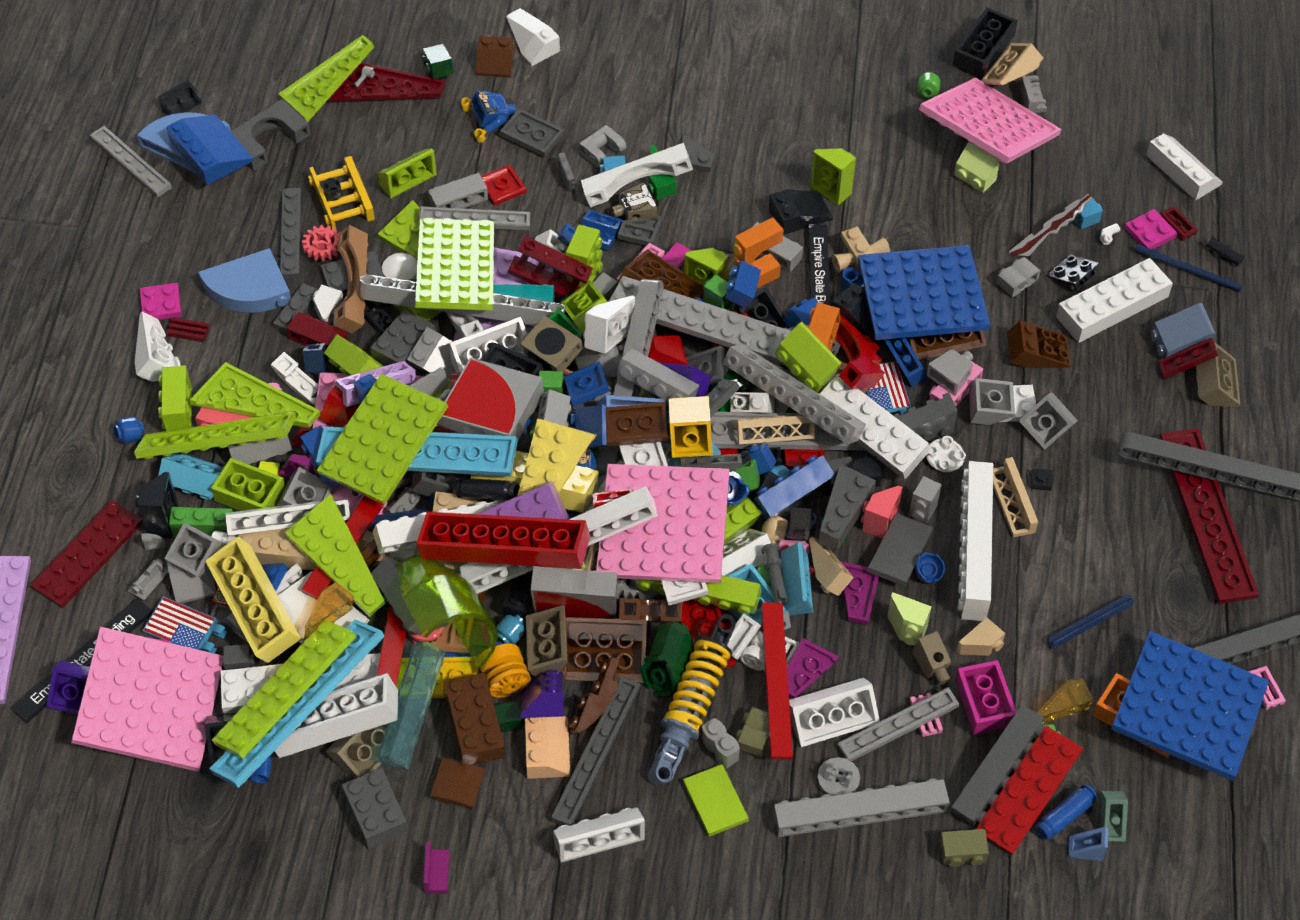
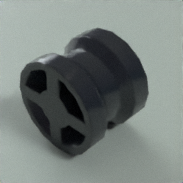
[323,178,342,201]

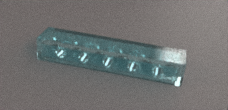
[376,641,446,770]

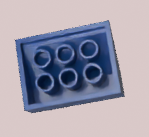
[166,115,254,185]

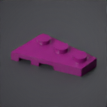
[787,638,840,699]

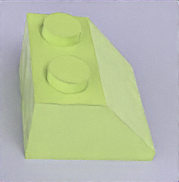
[954,142,1000,193]
[888,592,932,645]

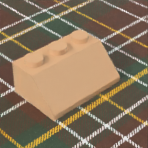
[525,716,570,779]

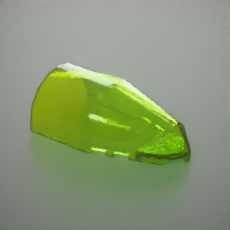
[397,554,498,668]

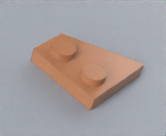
[430,616,474,653]

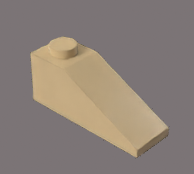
[809,536,854,596]

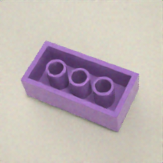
[478,481,569,519]

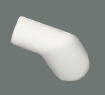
[1100,223,1120,245]

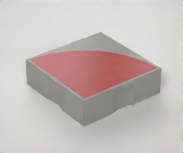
[438,358,544,440]
[531,566,619,619]

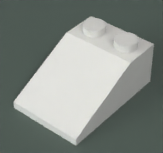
[583,296,635,354]

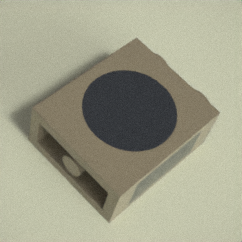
[520,316,583,372]

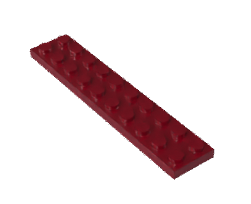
[1159,428,1259,604]

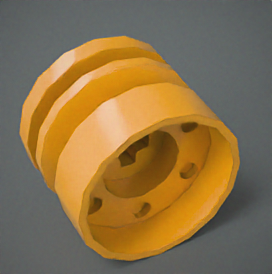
[478,643,531,698]

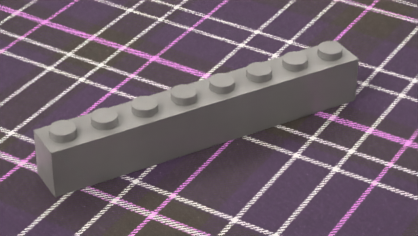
[773,779,950,837]

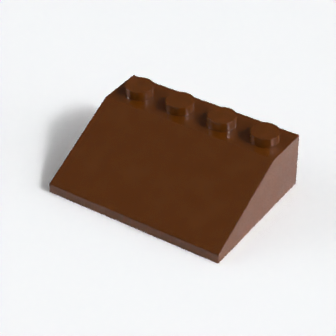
[616,249,704,300]
[905,331,987,360]
[561,617,647,683]

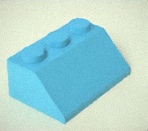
[158,452,224,499]
[781,542,814,616]

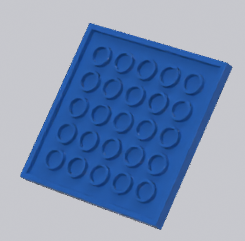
[858,245,990,340]
[1111,631,1269,781]

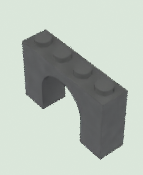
[230,99,311,171]

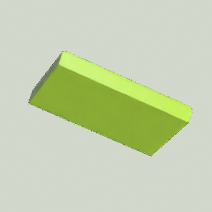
[683,764,749,837]

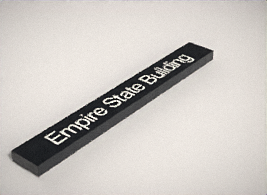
[808,224,830,305]
[12,599,153,723]

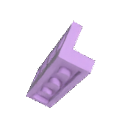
[335,361,416,407]

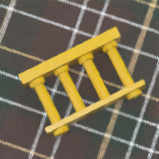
[308,156,375,229]

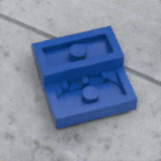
[582,210,623,250]

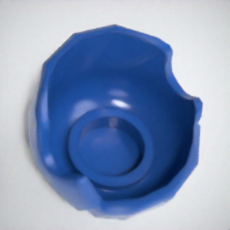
[914,552,945,583]

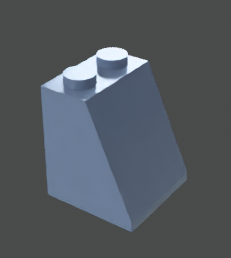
[1151,303,1215,359]

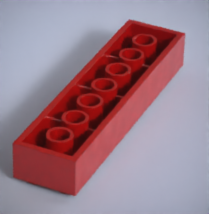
[416,512,590,569]

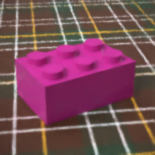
[955,660,1017,735]

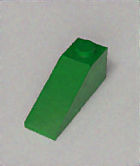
[647,144,677,200]

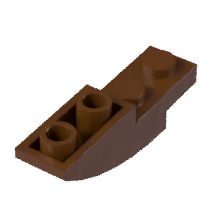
[569,657,620,735]

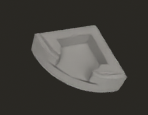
[142,533,166,550]

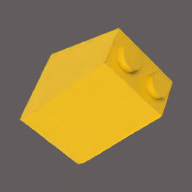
[669,396,712,458]

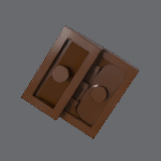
[429,758,485,810]

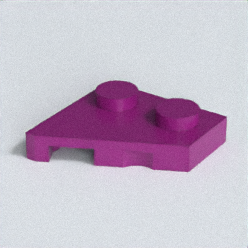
[278,454,315,479]

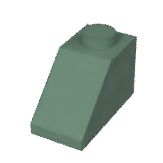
[1100,791,1128,841]

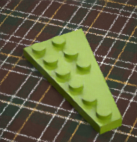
[279,35,374,121]
[378,200,420,261]
[190,362,320,428]
[285,494,385,617]

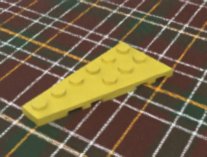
[518,419,596,496]

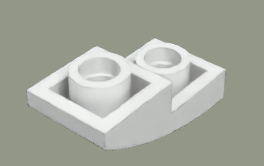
[276,564,303,595]

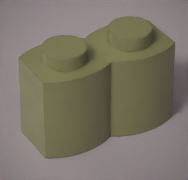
[736,707,769,757]

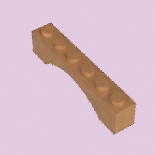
[333,225,368,334]

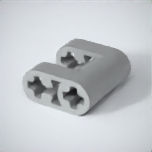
[577,125,626,168]

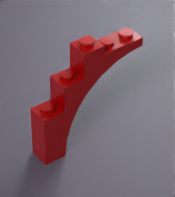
[835,314,885,389]

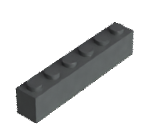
[951,704,1045,827]

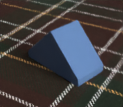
[1069,827,1108,861]

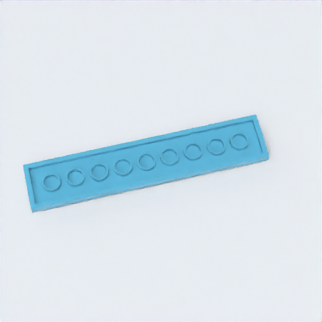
[316,427,518,476]
[209,619,385,788]

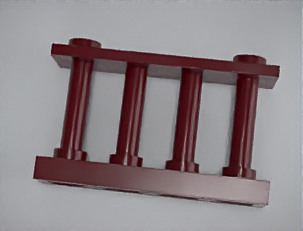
[507,236,593,299]

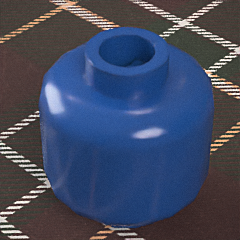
[113,416,144,444]

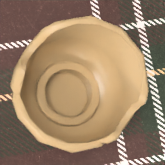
[762,516,788,545]

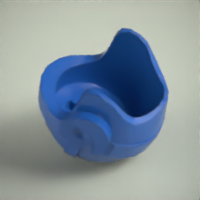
[727,471,749,506]

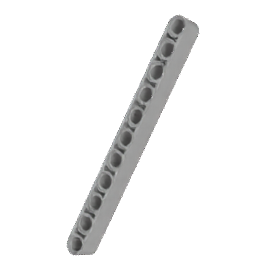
[360,275,565,325]
[596,279,663,476]

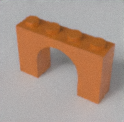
[733,218,784,288]

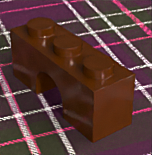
[617,598,682,622]

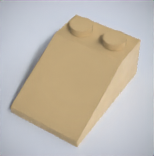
[981,43,1043,85]

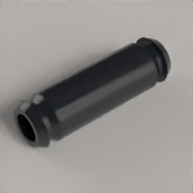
[453,478,520,501]

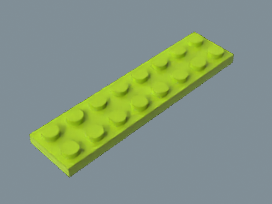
[134,412,296,459]
[212,619,356,759]

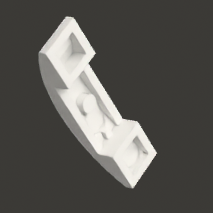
[271,352,318,406]

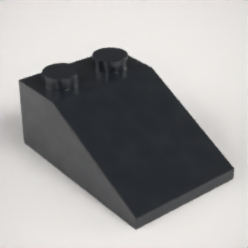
[769,189,833,235]
[832,283,881,344]
[729,286,789,329]
[481,342,545,376]

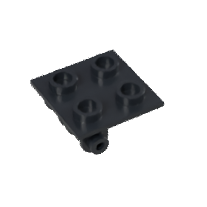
[1047,255,1099,292]

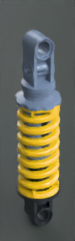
[648,614,736,786]

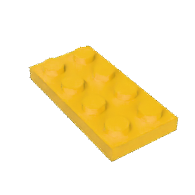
[397,657,479,699]

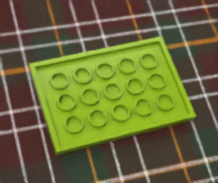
[317,374,448,505]

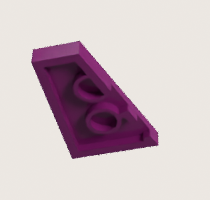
[841,561,879,625]

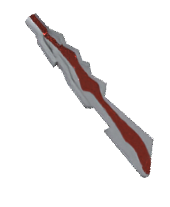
[1009,194,1092,257]

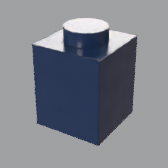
[303,343,328,374]

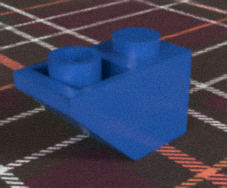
[783,297,817,328]

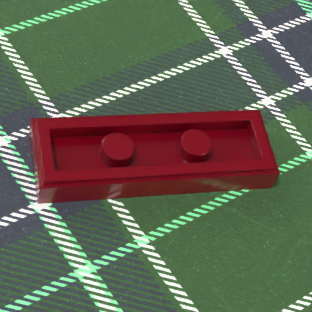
[1159,338,1219,379]

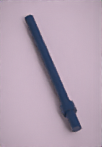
[1135,244,1243,292]

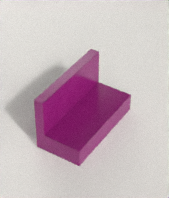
[423,842,450,894]

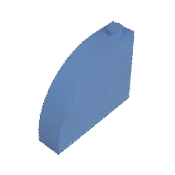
[137,113,231,173]
[199,248,291,313]

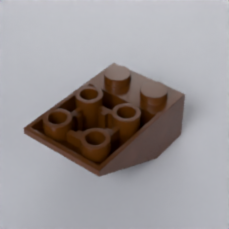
[1007,320,1071,368]

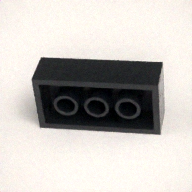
[953,7,1018,78]

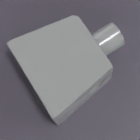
[927,350,973,396]

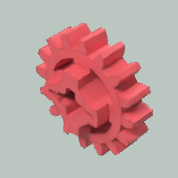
[302,225,339,261]

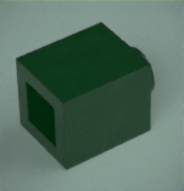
[494,701,525,733]

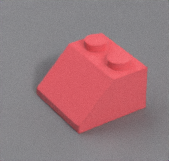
[861,486,902,539]

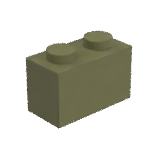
[939,829,989,867]

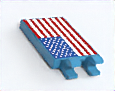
[866,361,911,416]
[143,596,227,654]

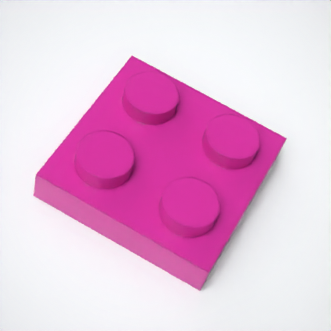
[1124,209,1177,249]
[140,283,182,320]

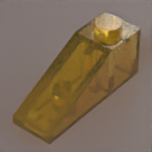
[304,582,354,640]
[1036,678,1093,724]

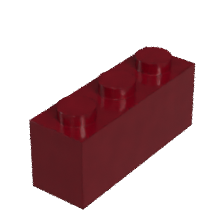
[286,312,349,349]

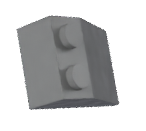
[407,327,455,380]

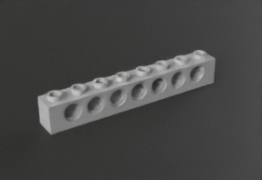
[722,344,866,445]

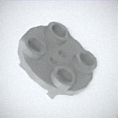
[817,757,860,796]

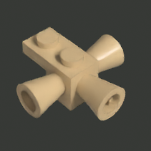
[832,227,890,273]

